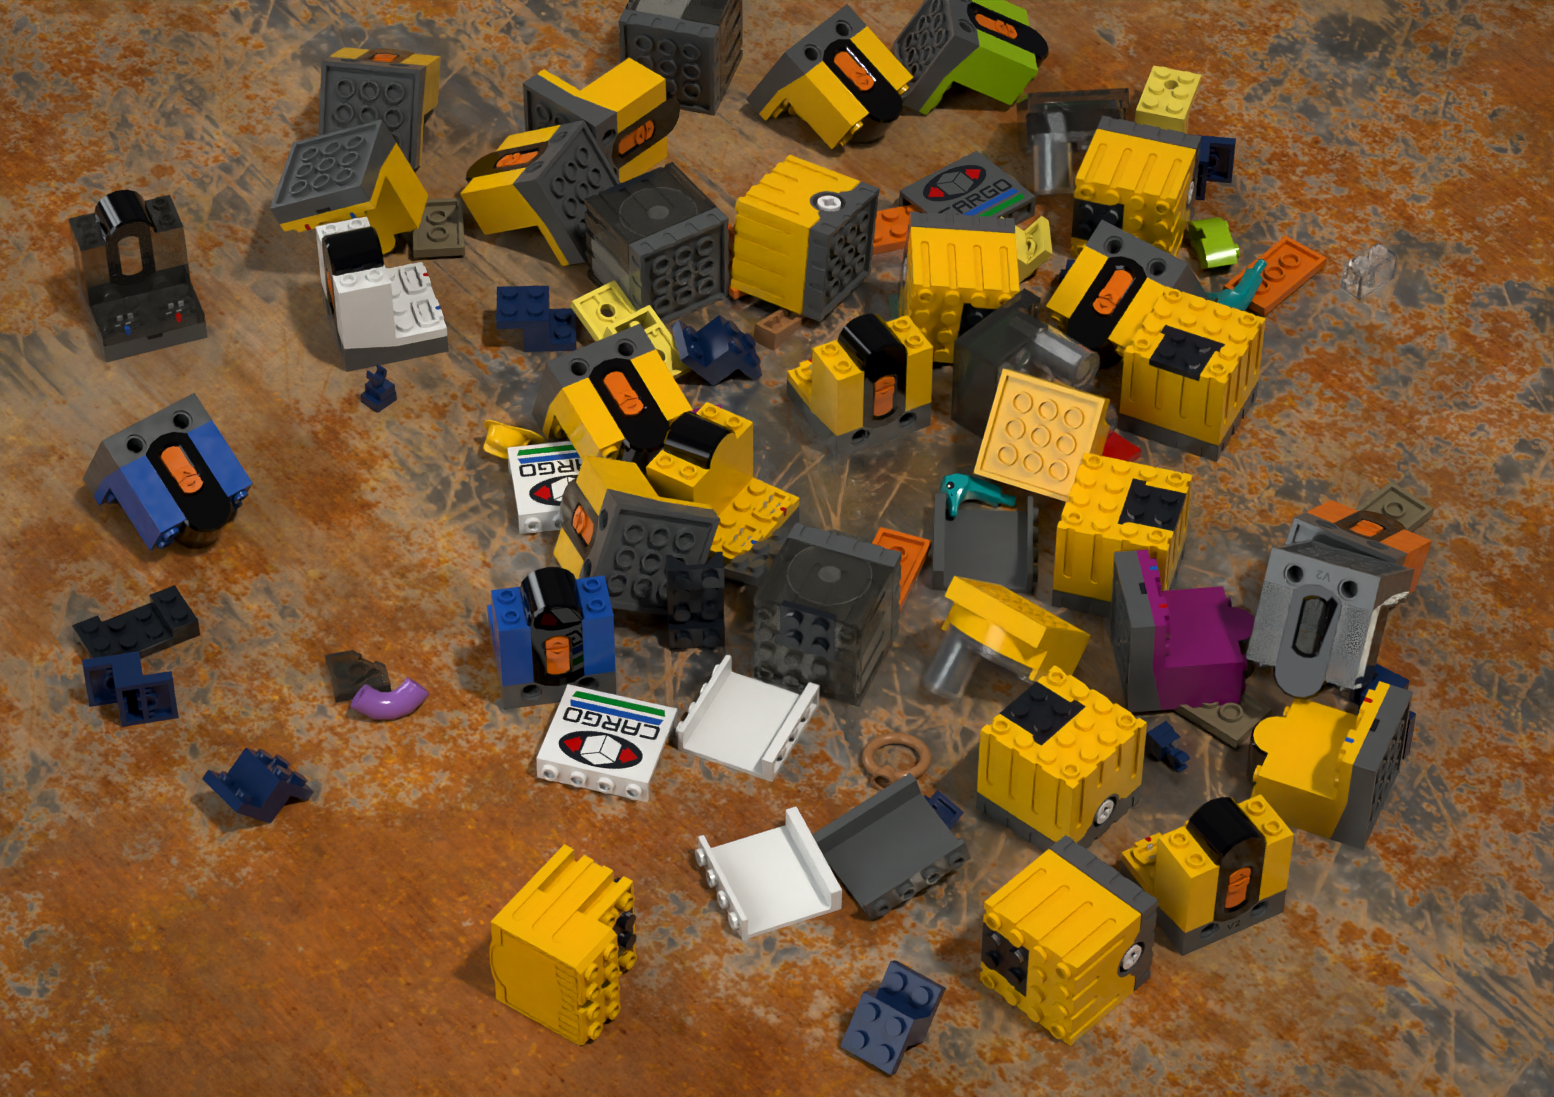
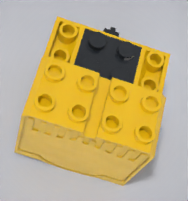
[489,844,637,1046]

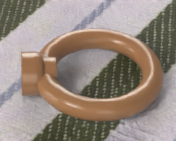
[862,732,931,791]

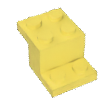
[1000,216,1053,283]

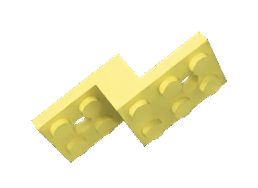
[1135,65,1201,134]
[570,280,692,379]

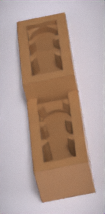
[753,308,810,351]

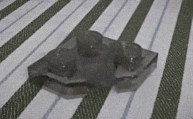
[325,650,391,703]

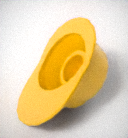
[483,420,545,459]

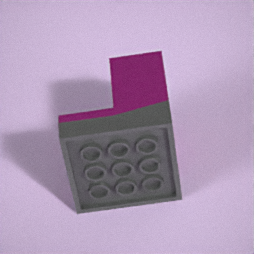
[1110,550,1258,712]

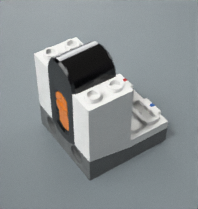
[316,217,449,372]

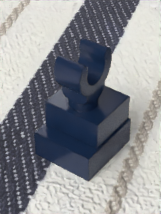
[361,364,397,413]
[1144,721,1190,773]

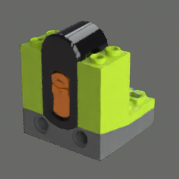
[893,0,1049,115]

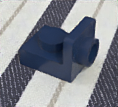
[924,790,964,830]

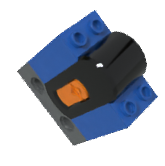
[82,393,253,551]
[487,567,616,710]

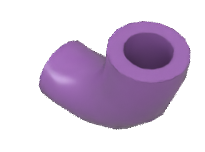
[350,677,430,720]

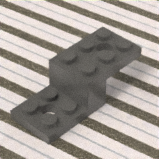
[724,528,869,587]

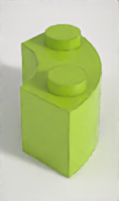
[1187,217,1240,270]

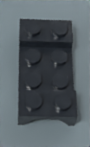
[666,551,725,650]
[72,585,200,659]

